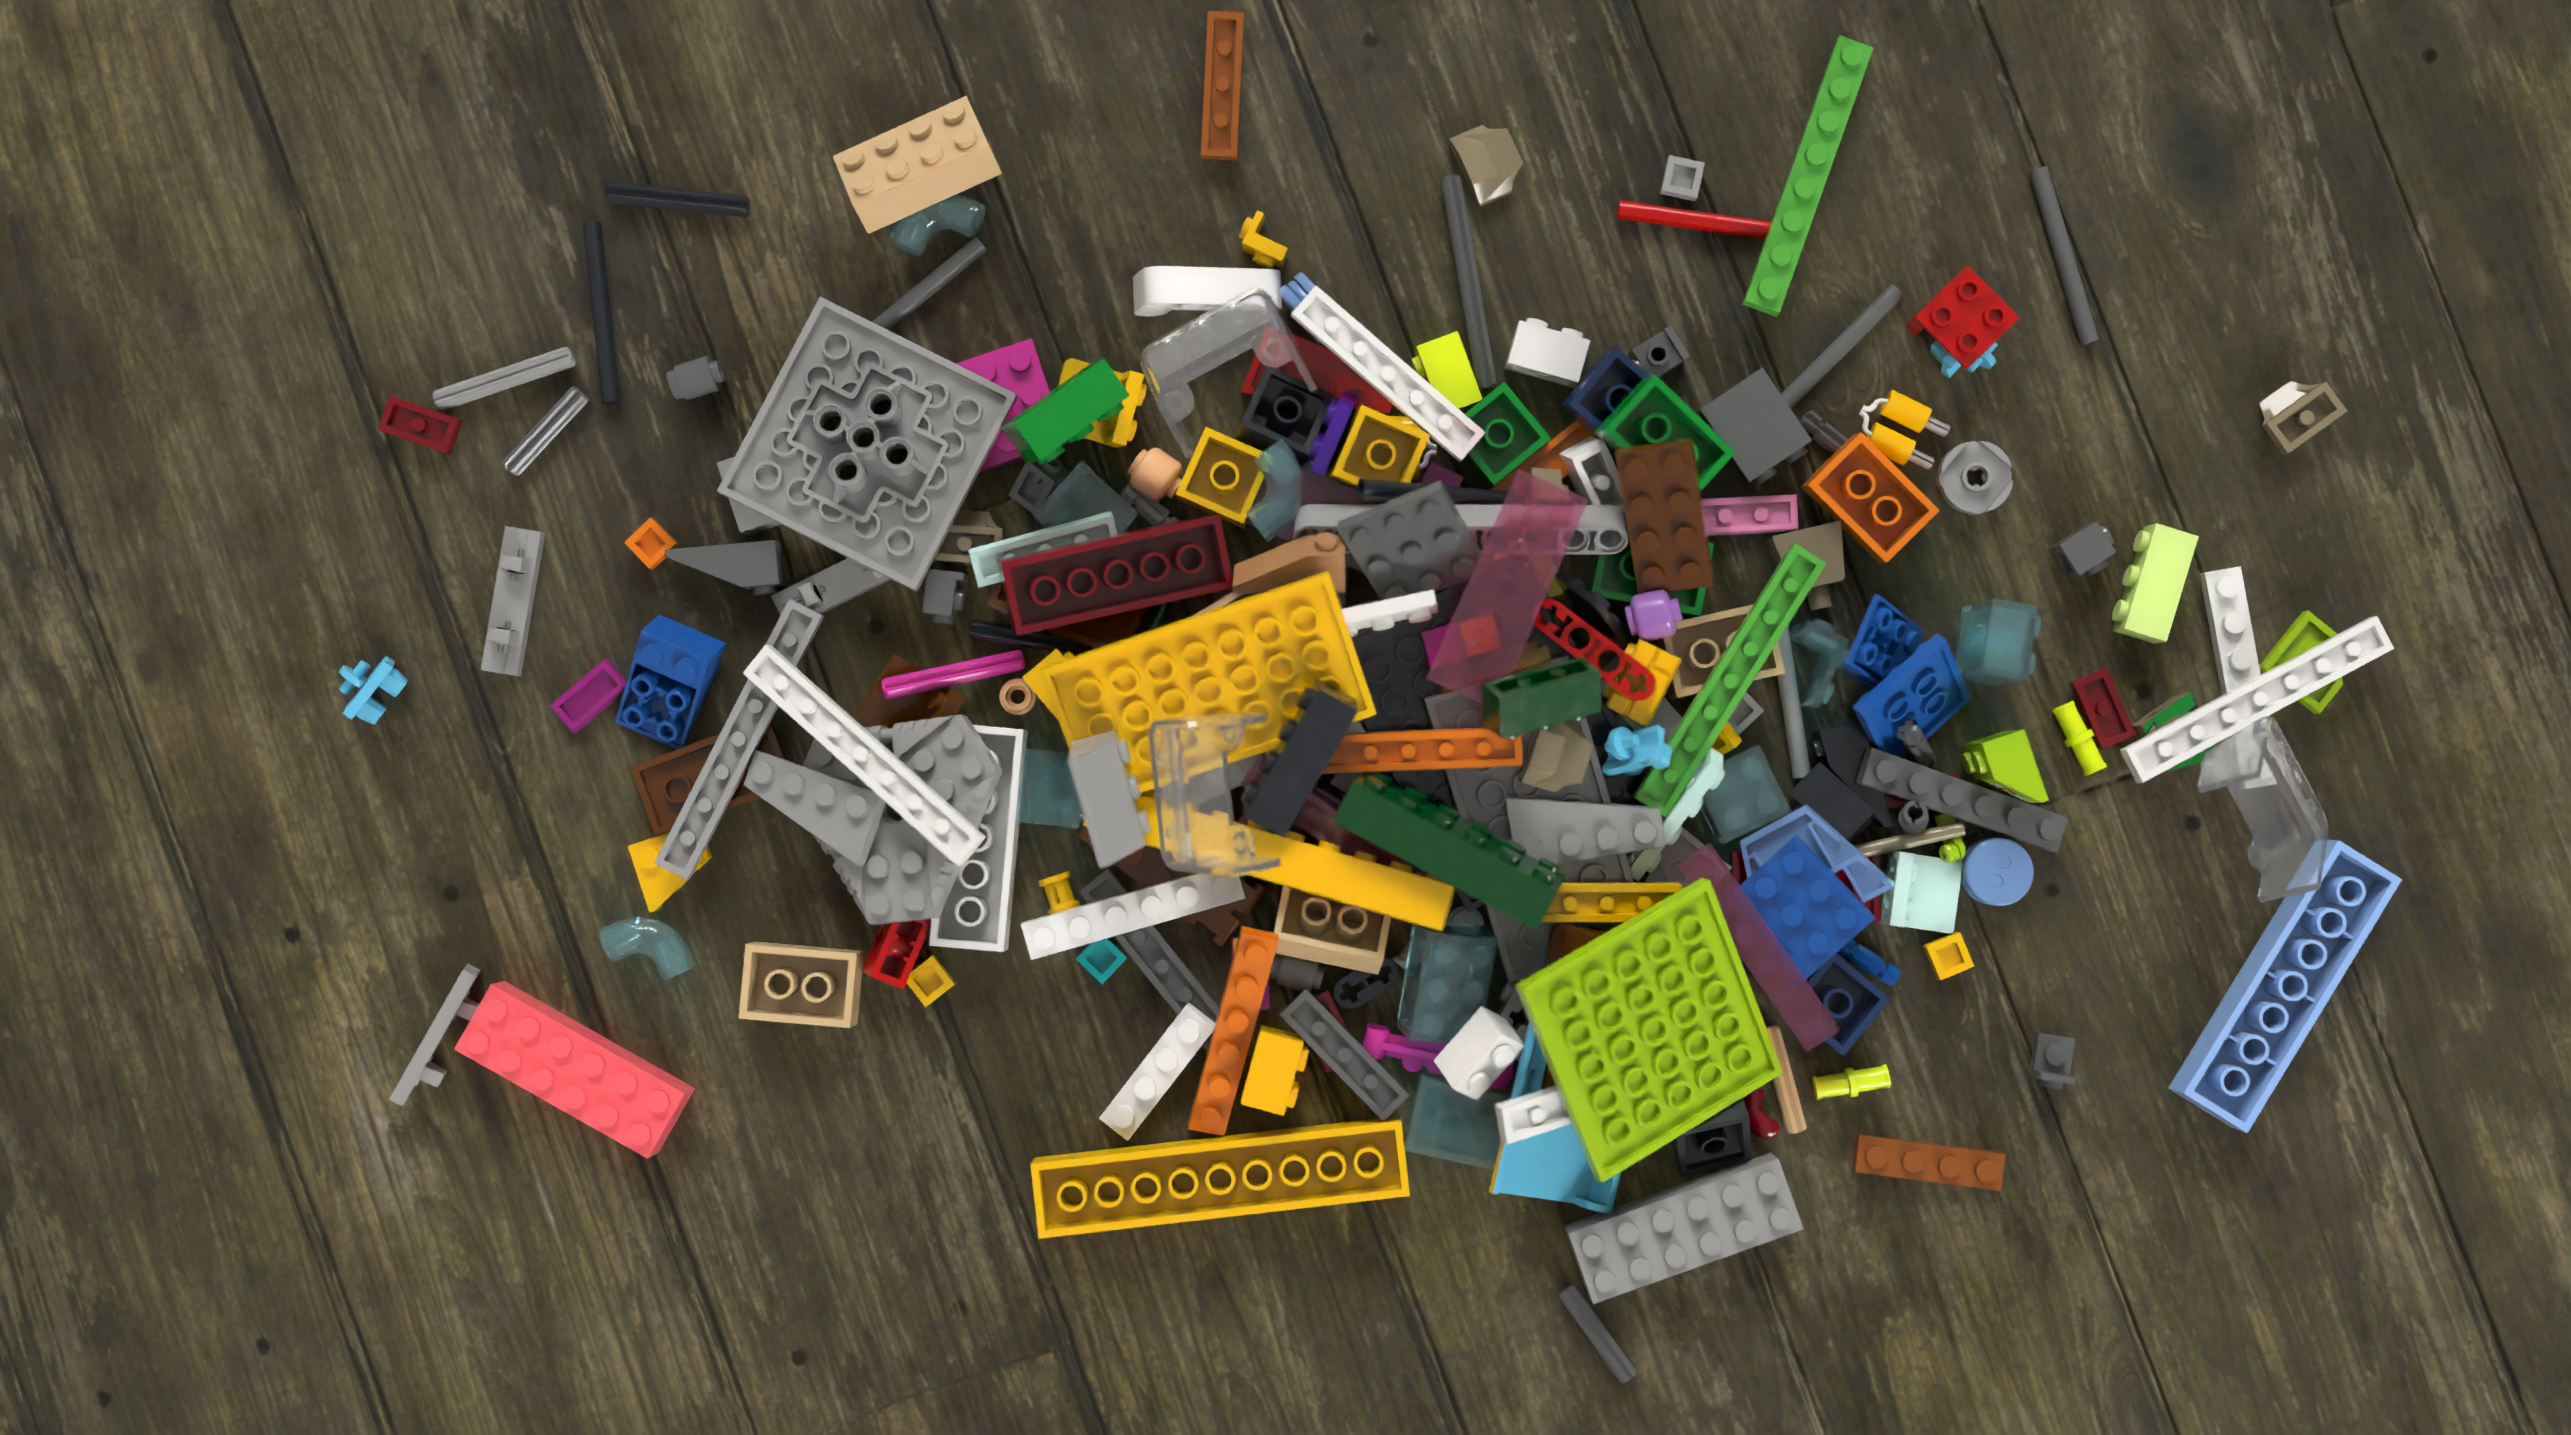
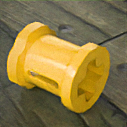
[1038,871,1081,915]

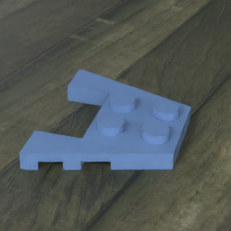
[1740,804,1894,903]

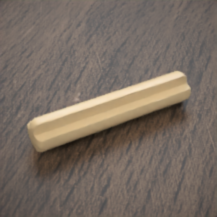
[1766,1025,1807,1134]

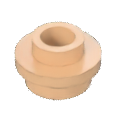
[999,678,1036,715]

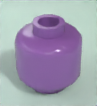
[1625,589,1683,642]

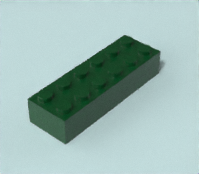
[1333,771,1566,931]

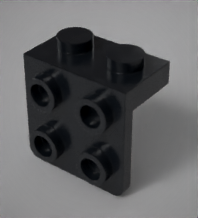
[1553,570,1629,669]

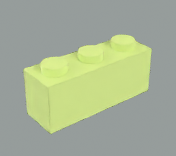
[2112,523,2199,644]

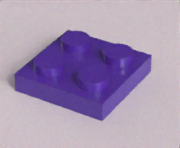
[1308,390,1358,476]

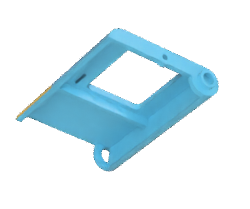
[1489,1020,1622,1213]

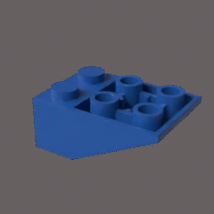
[1843,594,1924,689]
[615,614,726,749]

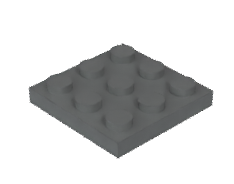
[1338,481,1489,601]

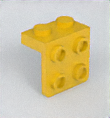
[1058,358,1146,448]

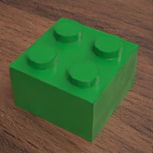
[1464,382,1551,490]

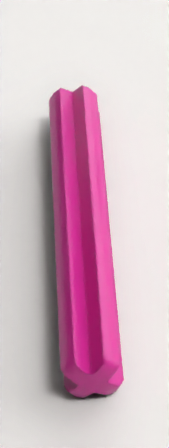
[881,650,1025,699]

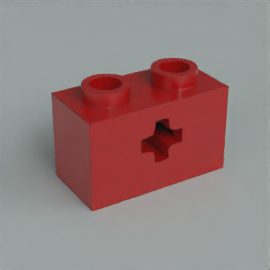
[861,919,931,989]

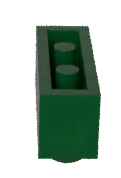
[1482,657,1601,739]

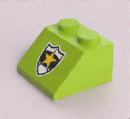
[1961,729,2048,803]

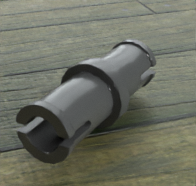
[1898,800,1929,834]

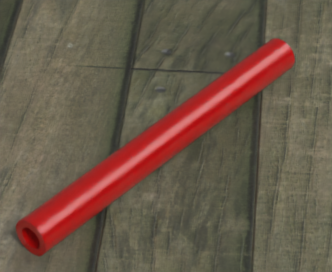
[1617,200,1771,239]

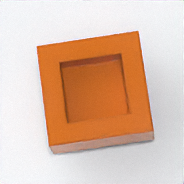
[624,517,679,570]

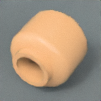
[1128,448,1182,502]

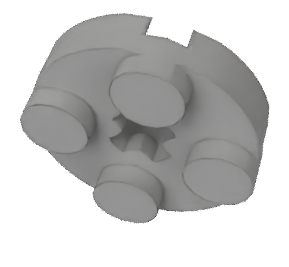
[1935,441,2013,515]

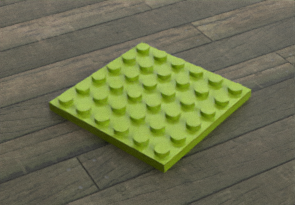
[1515,878,1783,1183]

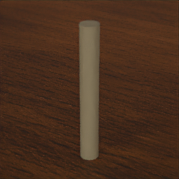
[1853,821,1965,857]

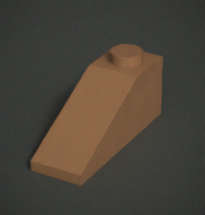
[1233,532,1346,593]

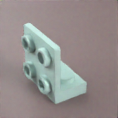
[1879,851,1963,933]

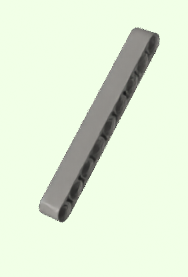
[1293,504,1628,554]

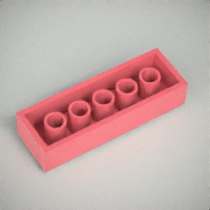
[454,981,695,1159]

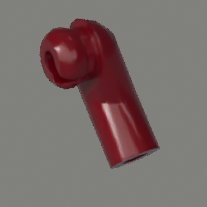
[1744,1089,1780,1140]

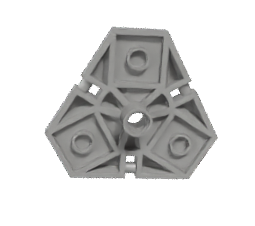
[803,714,1003,925]

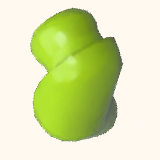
[1934,813,1966,864]

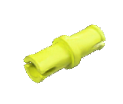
[2052,700,2107,776]
[1812,1064,1891,1100]

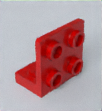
[1906,265,2018,369]

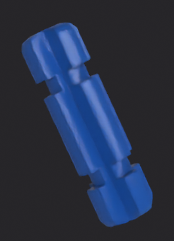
[1836,939,1901,986]

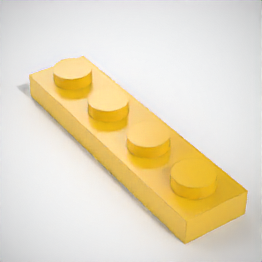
[1541,883,1682,922]

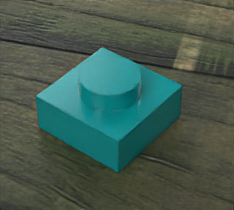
[1076,938,1128,984]

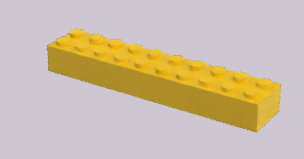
[1031,1116,1410,1239]

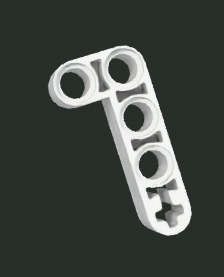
[1133,266,1282,316]

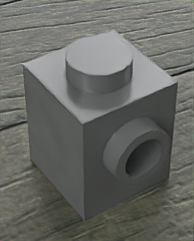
[2048,521,2116,579]

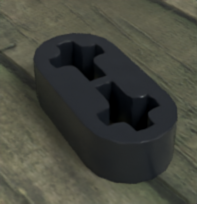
[1333,956,1398,1009]

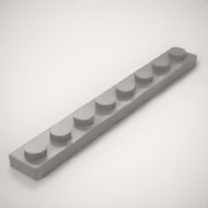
[654,599,824,880]

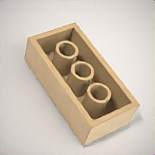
[833,96,1002,234]

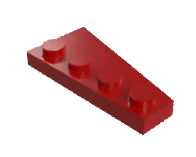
[1241,324,1393,414]

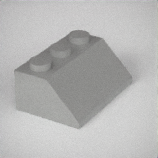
[1068,730,1151,868]

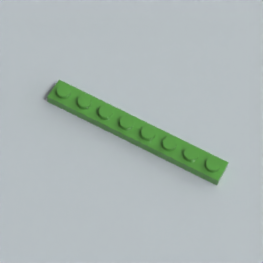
[1742,35,1874,317]
[1633,543,1827,817]

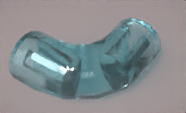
[888,195,986,257]
[1245,438,1304,542]
[599,916,697,981]

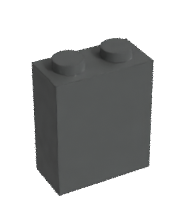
[1699,367,1812,485]

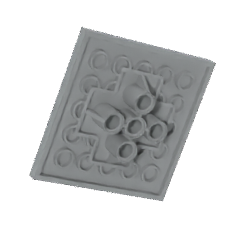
[717,297,1018,592]

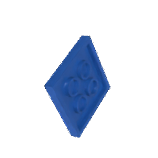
[1853,633,1972,759]
[1719,834,1875,992]

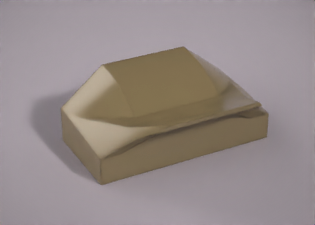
[1448,125,1523,208]
[2259,381,2347,455]
[933,510,1003,565]
[1519,720,1594,792]

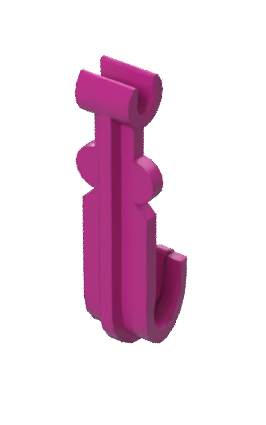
[1362,1023,1514,1090]

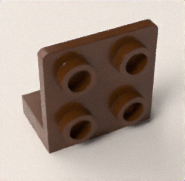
[856,654,966,729]

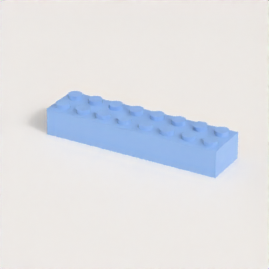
[2168,839,2402,1133]

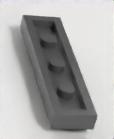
[1279,988,1410,1121]

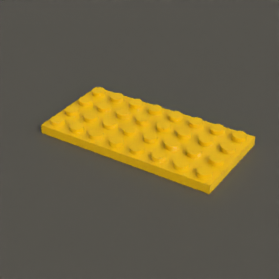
[1040,571,1377,793]

